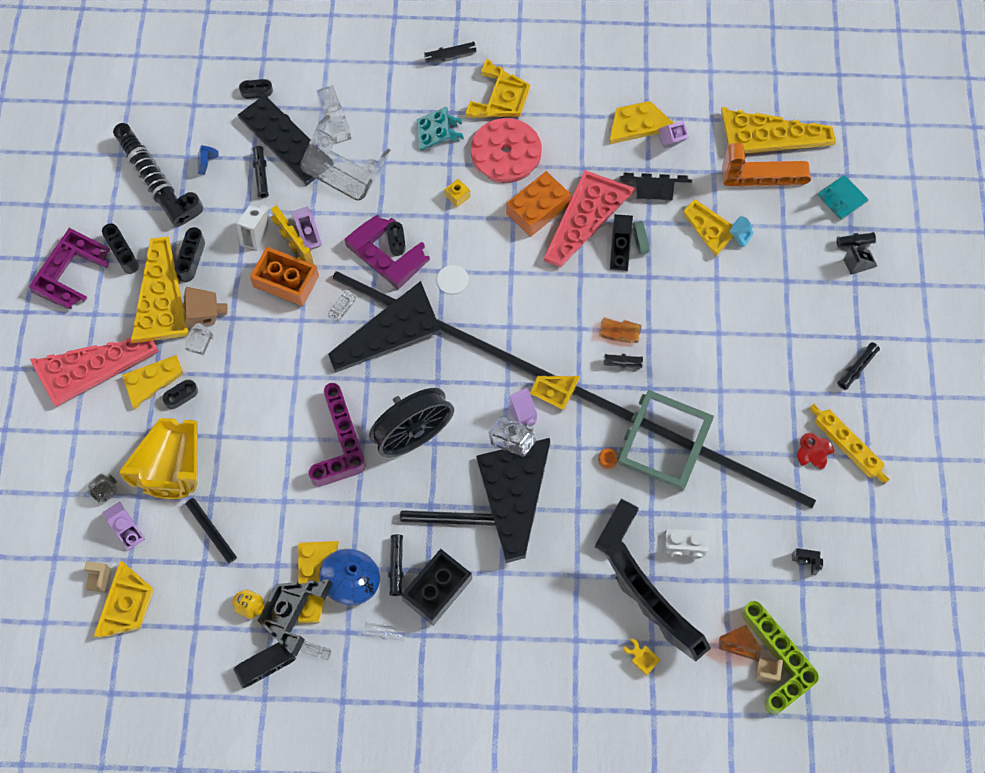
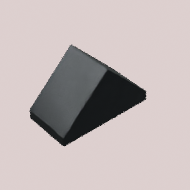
[843,245,878,275]

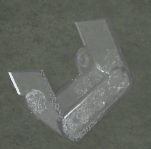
[301,114,391,201]

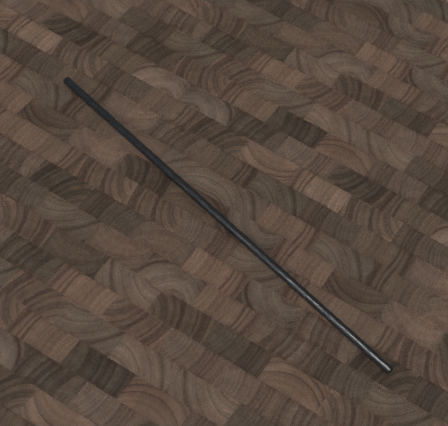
[333,271,816,509]

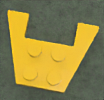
[465,59,531,118]

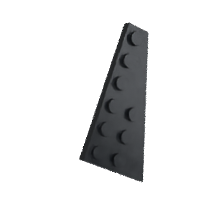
[328,281,441,373]

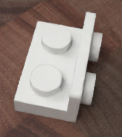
[665,528,708,559]

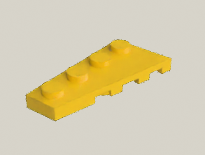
[298,541,339,624]

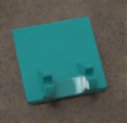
[416,107,463,151]
[817,175,869,220]

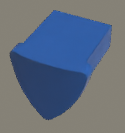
[198,145,219,175]

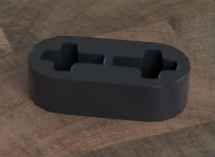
[239,79,273,98]
[387,221,406,256]
[162,380,198,409]

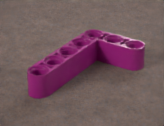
[308,383,366,487]

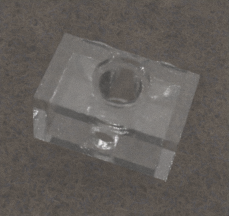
[488,416,536,457]

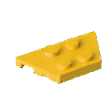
[609,101,674,144]
[94,561,154,638]

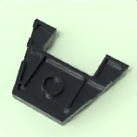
[257,579,333,657]

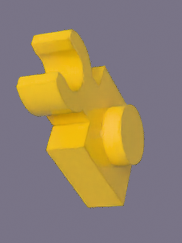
[623,638,661,676]

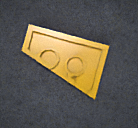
[683,199,734,257]
[122,355,184,410]

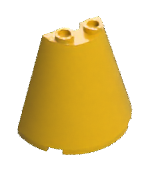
[119,418,198,499]

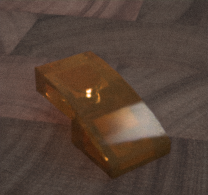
[598,317,642,343]

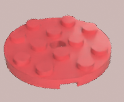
[471,118,542,183]

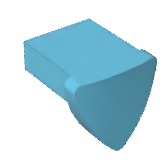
[730,216,754,247]

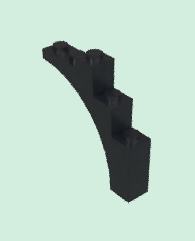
[605,540,711,662]

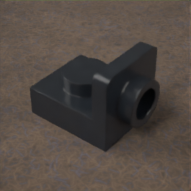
[792,548,823,575]

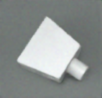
[237,204,269,251]

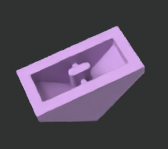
[658,121,689,146]

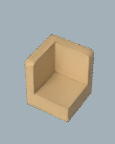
[84,562,111,592]
[755,658,783,685]

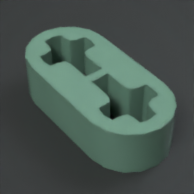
[632,221,650,254]

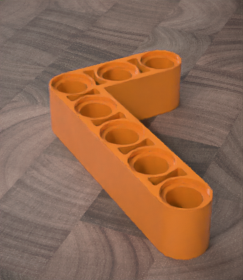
[722,143,811,186]

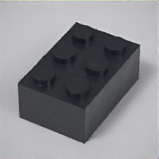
[401,548,472,626]

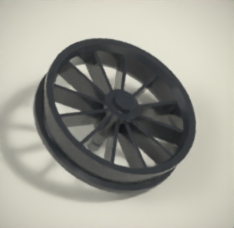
[369,388,454,458]

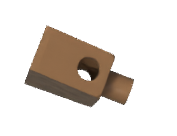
[183,287,228,327]

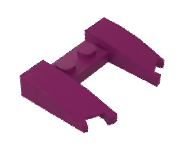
[344,215,430,290]
[29,227,110,309]

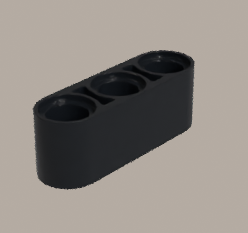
[102,223,139,274]
[174,227,205,282]
[595,498,639,553]
[233,642,296,688]

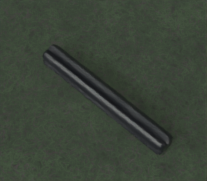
[185,498,237,564]

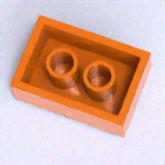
[506,171,571,237]
[250,246,319,306]

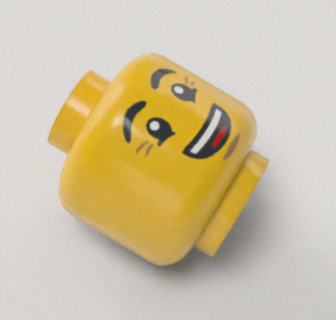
[232,589,264,619]

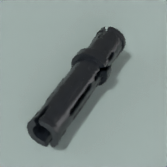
[424,41,477,63]
[252,146,269,198]
[837,342,880,390]
[388,534,404,596]

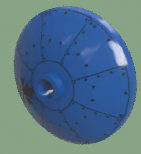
[319,549,380,605]

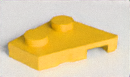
[530,376,581,410]

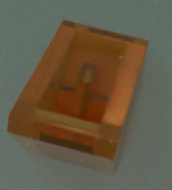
[719,625,761,661]

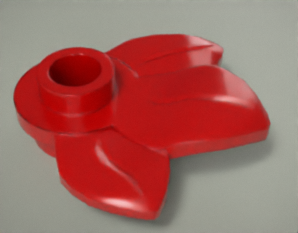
[797,433,834,469]

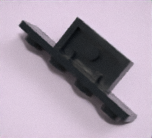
[619,172,692,200]

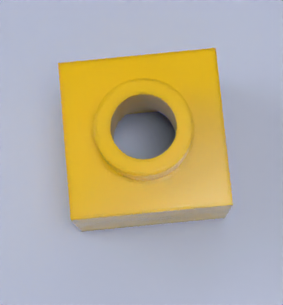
[445,179,470,207]

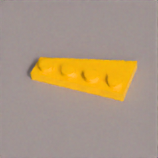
[270,205,314,264]

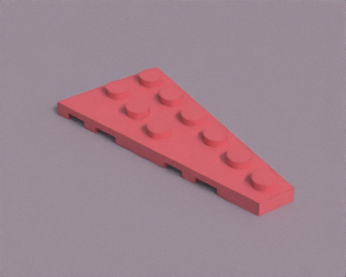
[544,170,635,268]
[30,338,159,407]

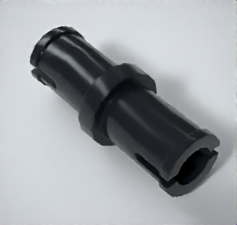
[836,232,876,248]
[603,353,643,369]

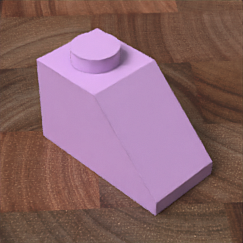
[291,206,322,249]
[509,388,537,430]

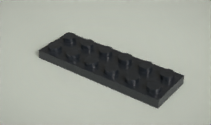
[237,94,334,186]

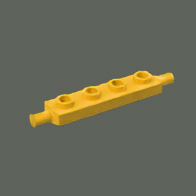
[809,403,890,484]

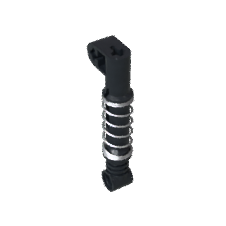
[113,123,203,227]

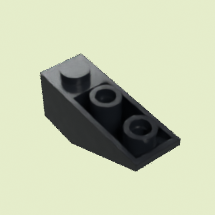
[610,214,633,271]

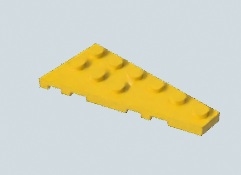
[721,107,836,154]
[131,236,189,343]

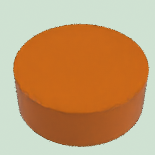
[598,448,618,469]

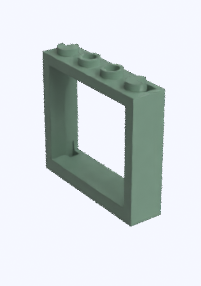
[616,390,714,491]

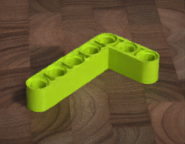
[742,601,819,715]

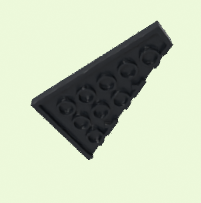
[476,438,551,563]

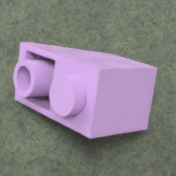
[103,501,145,551]

